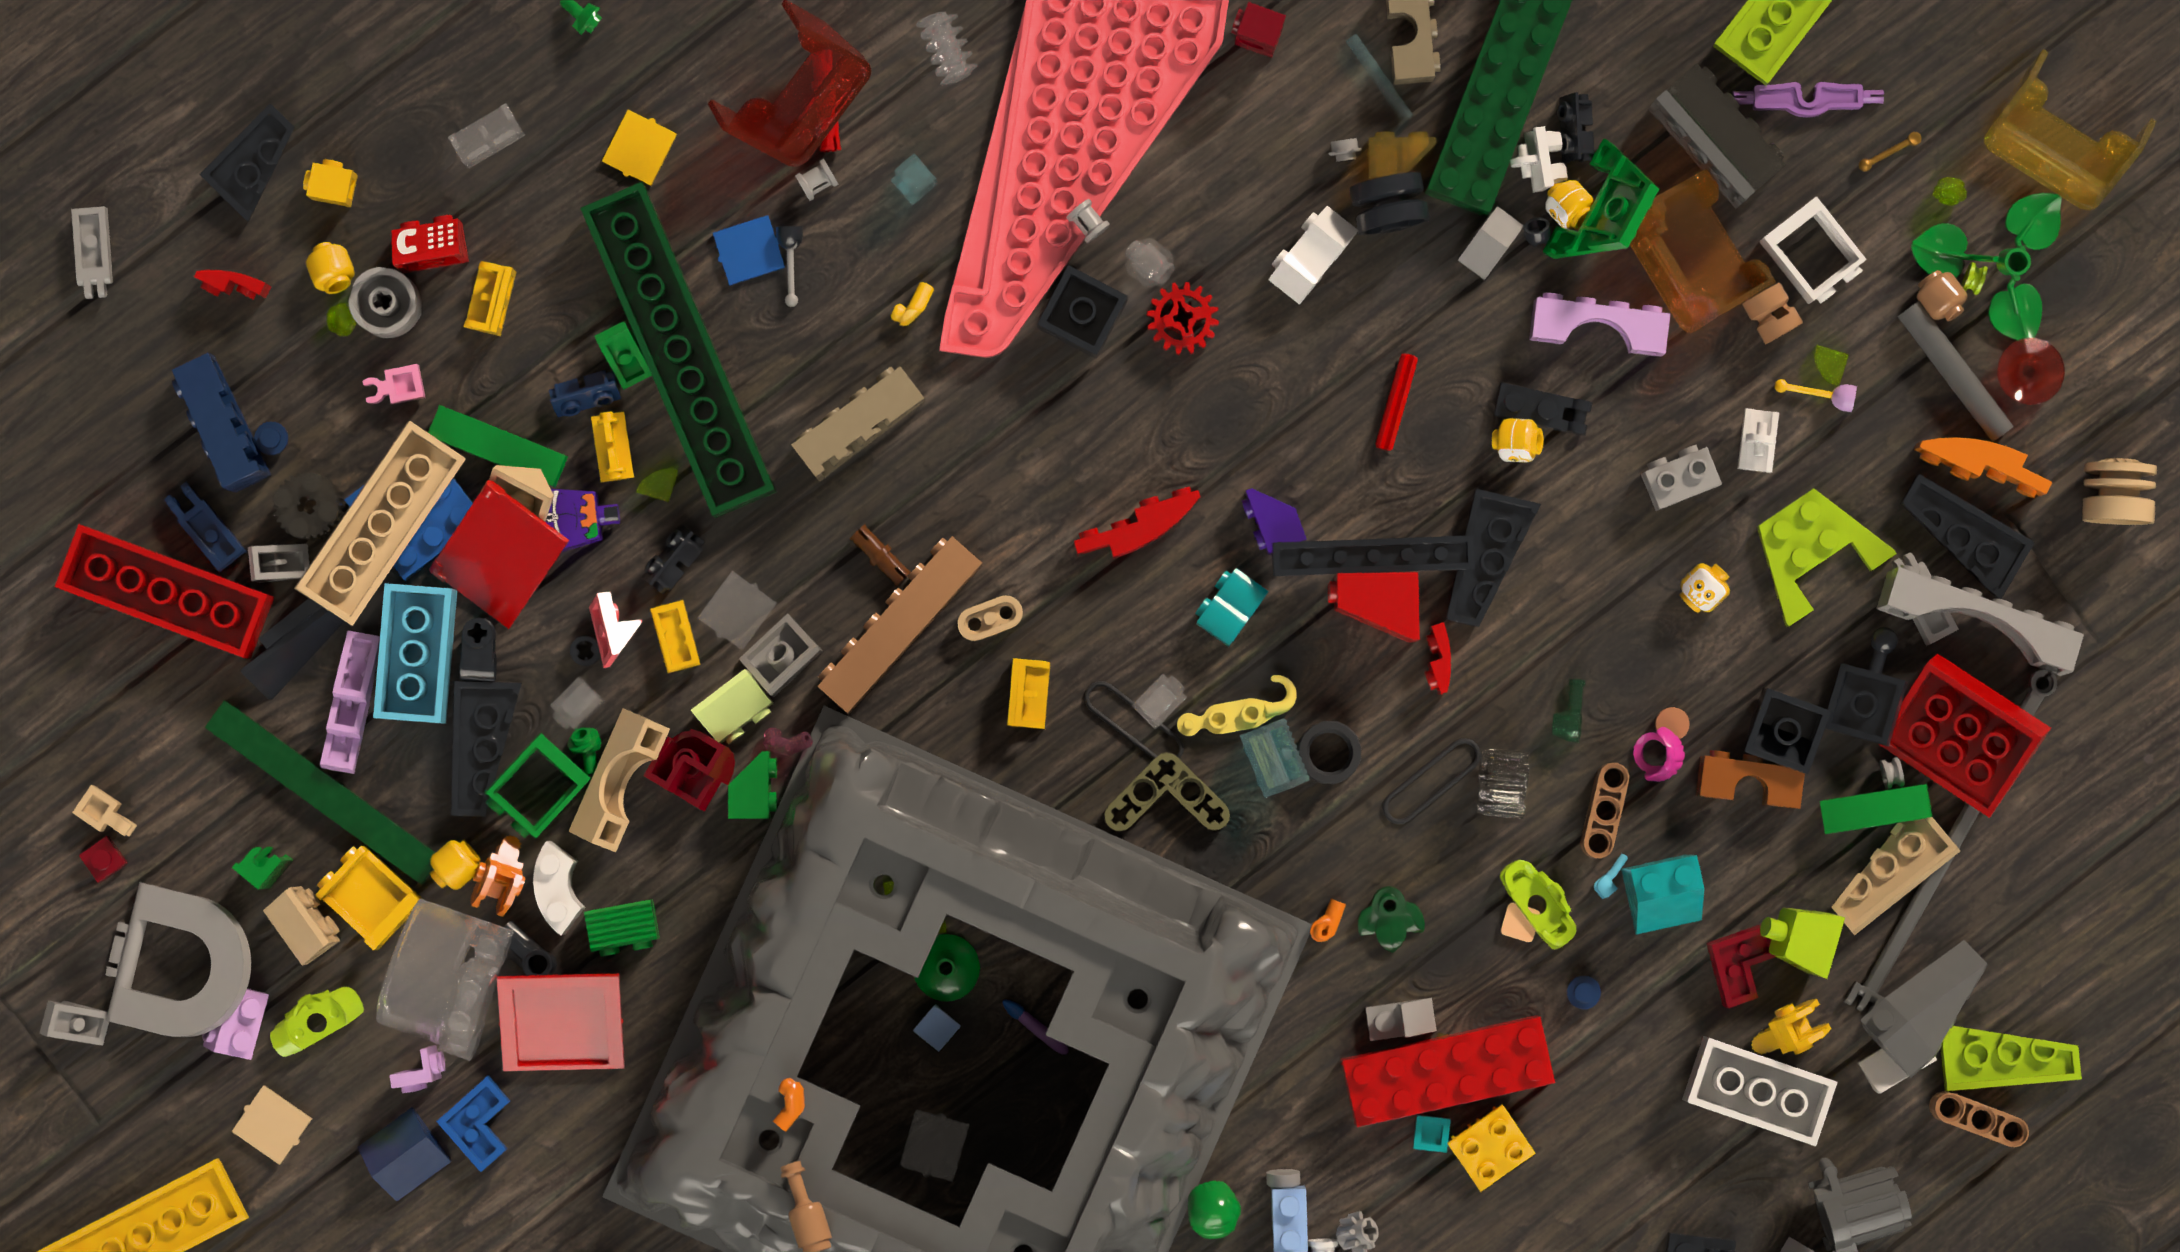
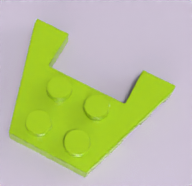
[1757,489,1897,627]

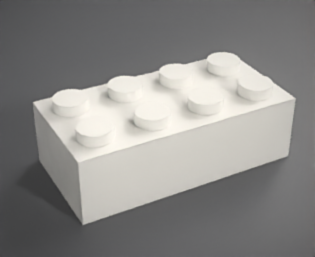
[1682,1036,1837,1146]

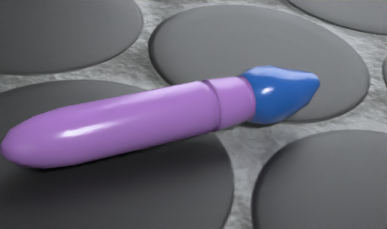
[1003,999,1069,1054]

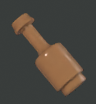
[780,1161,832,1252]

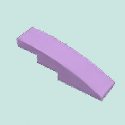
[320,631,380,774]

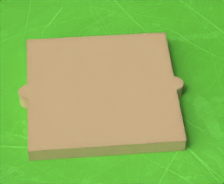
[232,1085,313,1165]

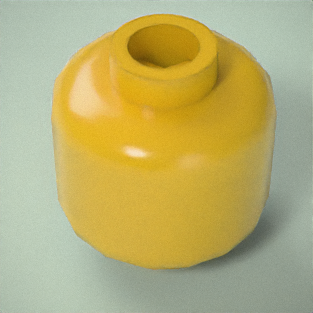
[306,242,355,294]
[430,840,481,890]

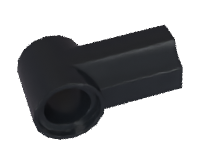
[492,921,557,975]

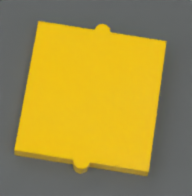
[602,110,677,186]

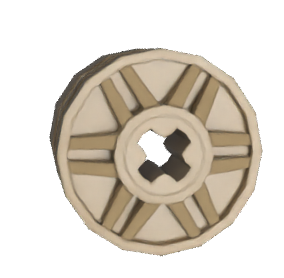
[2082,458,2157,525]

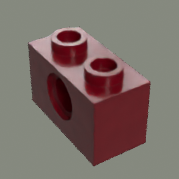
[1231,2,1286,58]

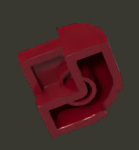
[643,729,735,811]

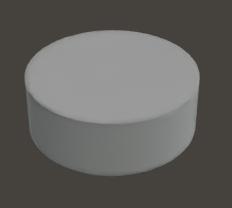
[1266,1169,1300,1188]

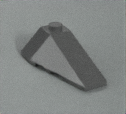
[1860,940,1988,1078]

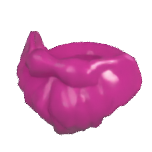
[1633,727,1685,782]

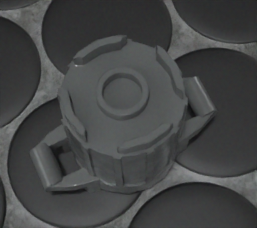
[1808,1158,1912,1252]

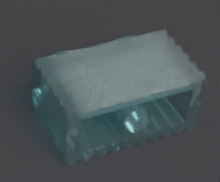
[1240,718,1310,798]

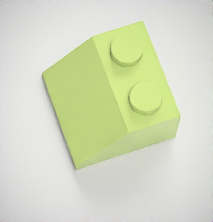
[691,669,774,744]

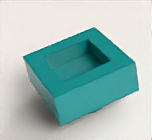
[1412,1114,1451,1153]

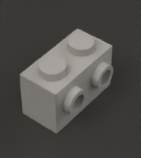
[1641,445,1722,511]

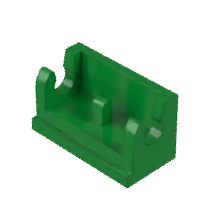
[232,846,293,889]

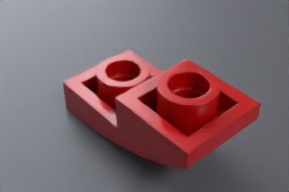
[194,270,271,300]
[1425,622,1451,695]

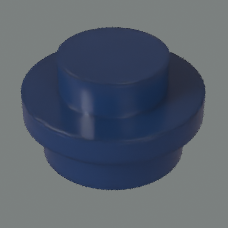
[254,422,289,455]
[1567,976,1601,1009]

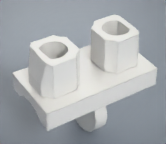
[1510,126,1568,193]
[1737,408,1779,473]

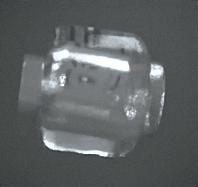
[1125,238,1175,287]

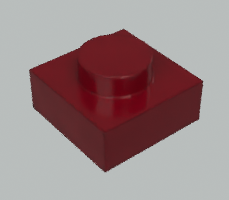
[79,836,128,883]

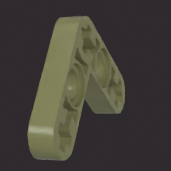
[1105,752,1230,831]

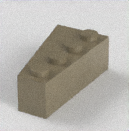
[791,367,926,482]

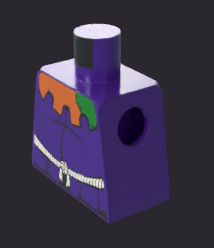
[545,489,620,552]

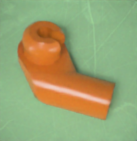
[1310,899,1346,942]
[773,1078,805,1132]

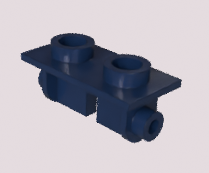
[549,369,622,417]

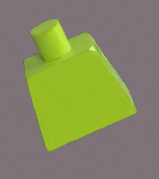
[1760,908,1845,979]

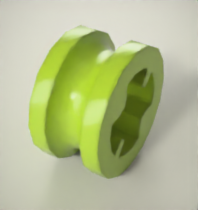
[1961,262,1988,295]

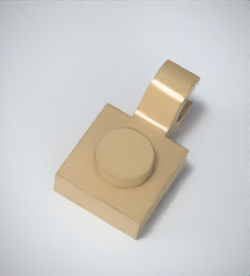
[72,785,137,837]

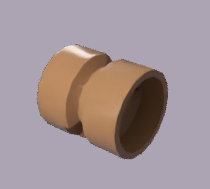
[1742,283,1803,345]

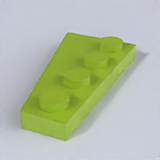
[1941,1026,2082,1091]

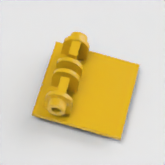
[1448,1104,1536,1192]

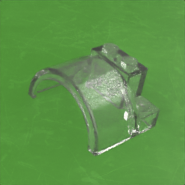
[376,899,514,1061]

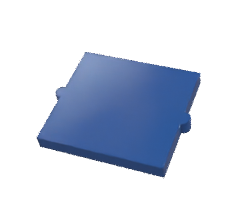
[713,215,785,285]

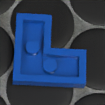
[436,1076,510,1172]

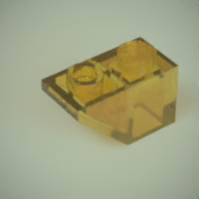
[1367,132,1436,180]

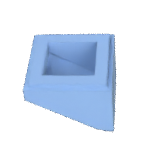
[913,1004,961,1051]

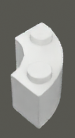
[1268,206,1358,305]
[533,841,585,936]

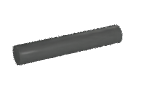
[1897,301,2014,442]

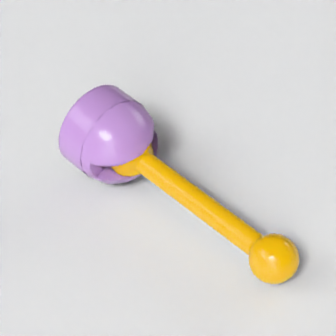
[1774,379,1857,412]

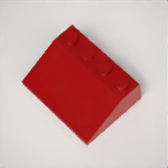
[1879,653,2051,818]

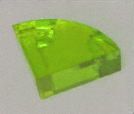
[1814,345,1849,387]
[636,469,678,503]

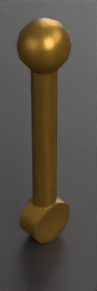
[1859,132,1922,172]

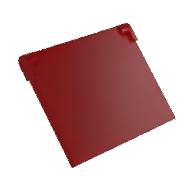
[429,480,570,629]

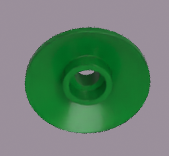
[914,934,980,1001]

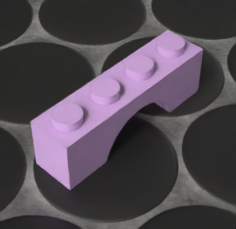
[1529,293,1670,357]

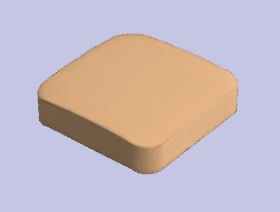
[1500,903,1540,942]

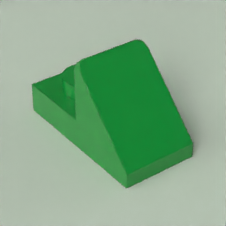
[594,321,652,390]

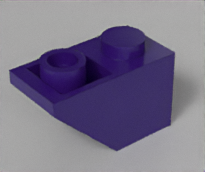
[1241,488,1307,555]

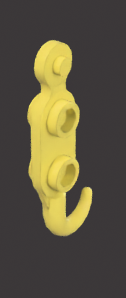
[1177,675,1297,736]

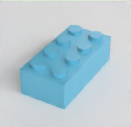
[373,583,457,724]

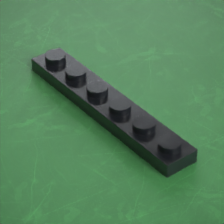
[1272,535,1475,576]

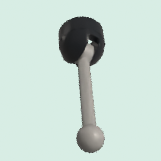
[776,226,803,307]

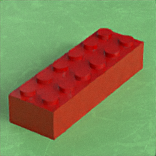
[54,524,274,659]
[1340,1015,1555,1127]

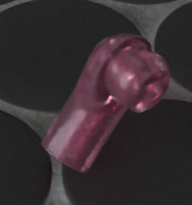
[763,728,813,756]

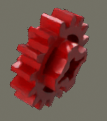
[1147,282,1219,355]

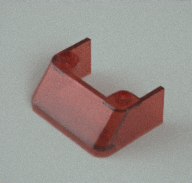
[708,0,871,167]

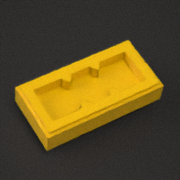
[650,600,701,674]

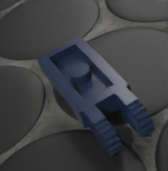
[164,481,247,573]

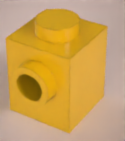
[303,159,358,207]

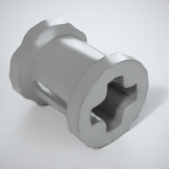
[795,159,839,201]
[1066,199,1110,244]

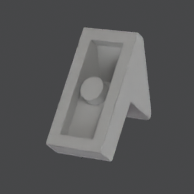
[1365,998,1437,1041]
[39,1001,109,1046]

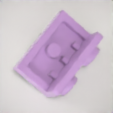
[202,989,269,1060]
[390,1045,445,1093]

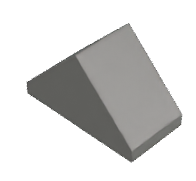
[1458,206,1523,280]
[248,544,310,583]

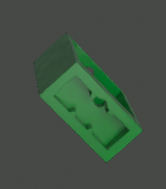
[484,733,591,838]

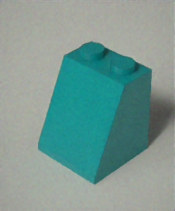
[1621,854,1704,935]

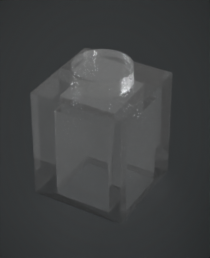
[1132,674,1187,729]
[550,677,606,730]

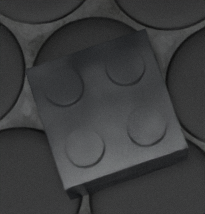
[1037,265,1128,359]

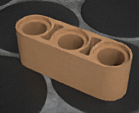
[1580,763,1629,858]
[1929,1091,2029,1147]

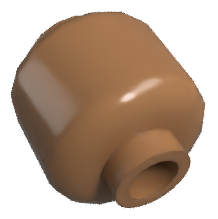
[1917,270,1967,322]

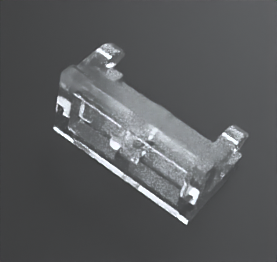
[448,103,526,169]

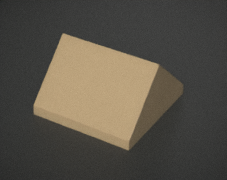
[489,465,554,521]

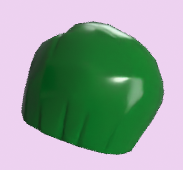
[1188,1180,1241,1239]

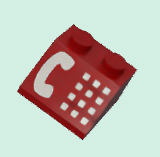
[392,215,469,274]

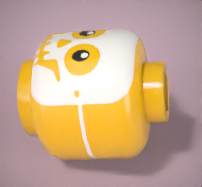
[1545,180,1595,230]
[1492,418,1544,462]
[1679,563,1730,613]

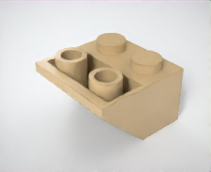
[263,886,340,965]

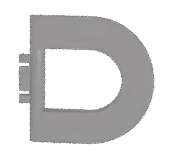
[105,882,251,1037]

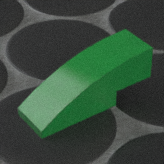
[1820,784,1932,834]

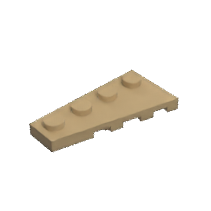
[1832,817,1960,935]

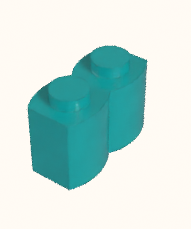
[1195,568,1269,647]

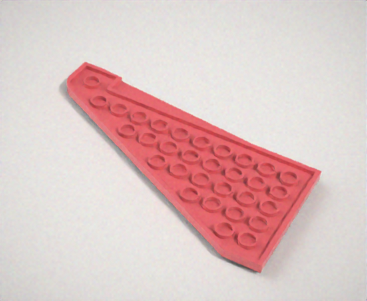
[940,0,1229,358]

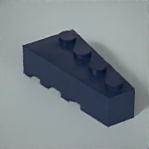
[171,353,272,493]

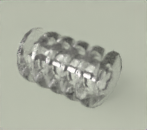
[916,12,977,87]

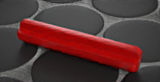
[1375,353,1418,451]

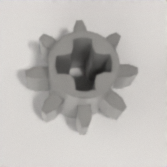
[1336,1211,1378,1252]

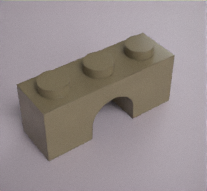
[1386,0,1440,85]

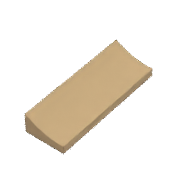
[294,421,466,626]

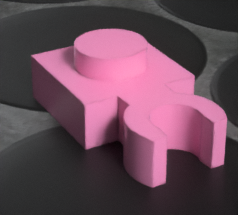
[362,364,426,404]

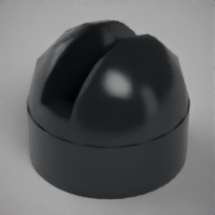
[1523,218,1551,247]

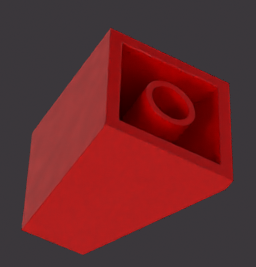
[1327,572,1420,642]

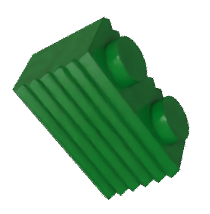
[584,899,660,957]

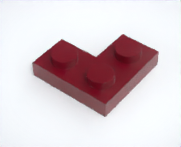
[1706,924,1775,1008]

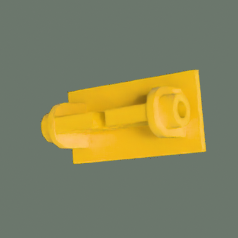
[591,412,634,483]

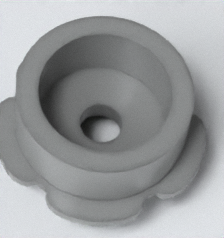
[1329,138,1361,162]

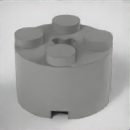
[349,267,422,338]

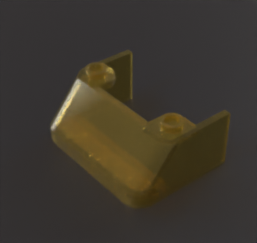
[1984,49,2157,210]

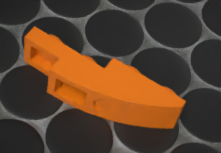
[1914,438,2052,498]

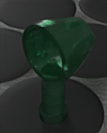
[1552,679,1586,743]

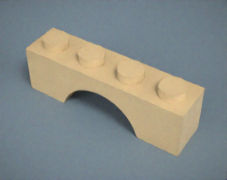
[569,708,670,852]

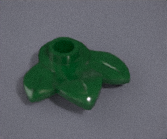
[1357,886,1425,953]

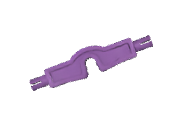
[1732,82,1884,118]

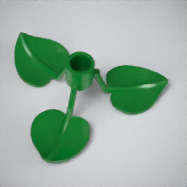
[1911,193,2062,345]

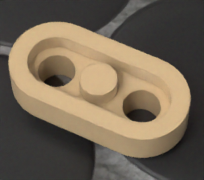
[958,595,1023,641]

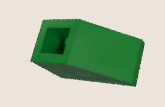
[728,751,777,819]

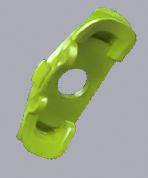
[1500,860,1576,950]
[270,987,364,1057]

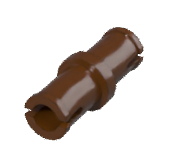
[849,524,911,586]

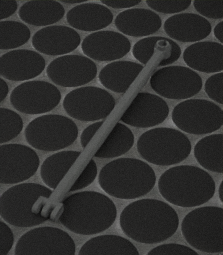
[1844,670,2057,1013]

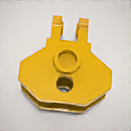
[1751,999,1831,1055]

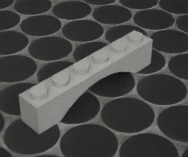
[1876,565,2084,676]

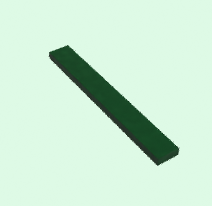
[205,700,436,884]

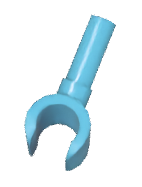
[1594,853,1628,899]

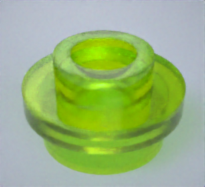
[1933,177,1967,206]
[327,303,357,336]

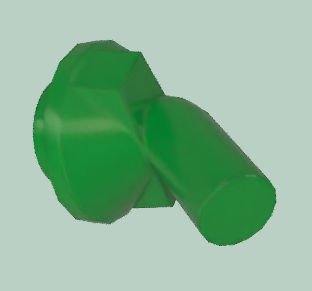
[560,0,602,35]
[567,727,602,775]

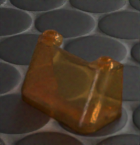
[1630,168,1776,333]

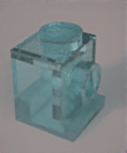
[891,154,938,206]

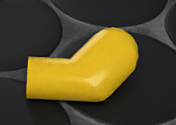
[891,282,934,326]

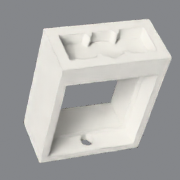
[1759,196,1867,304]

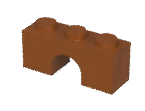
[1696,750,1805,809]

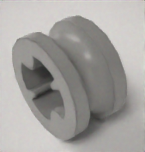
[1880,757,1905,790]

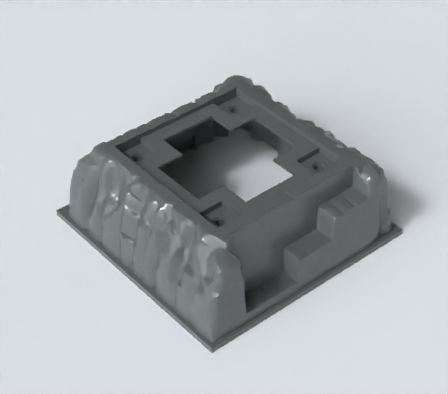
[603,706,1312,1252]

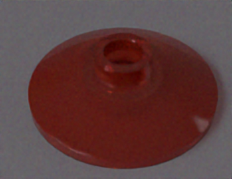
[1997,338,2065,405]

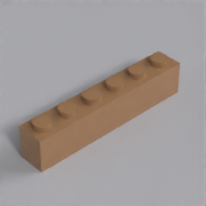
[818,536,983,714]

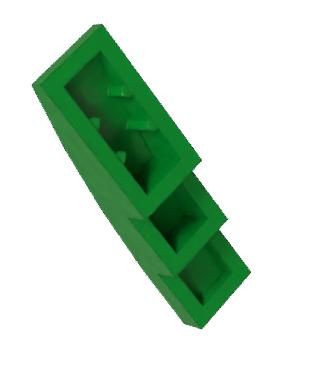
[428,405,568,488]

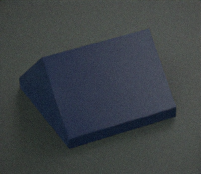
[357,1107,452,1201]

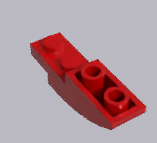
[1074,486,1200,559]

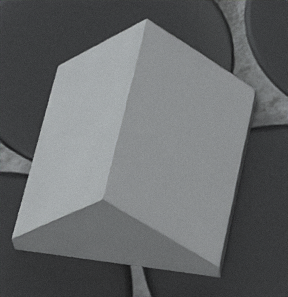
[739,613,823,697]

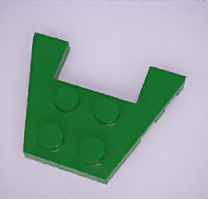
[1543,138,1659,259]

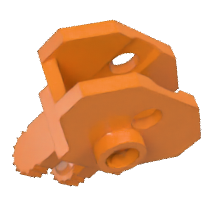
[471,835,525,917]

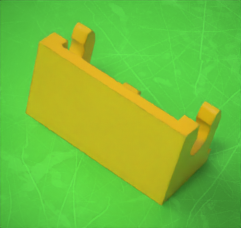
[464,261,516,336]
[1007,658,1050,729]

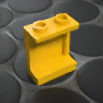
[315,846,425,950]

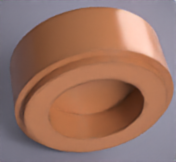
[1655,707,1690,739]

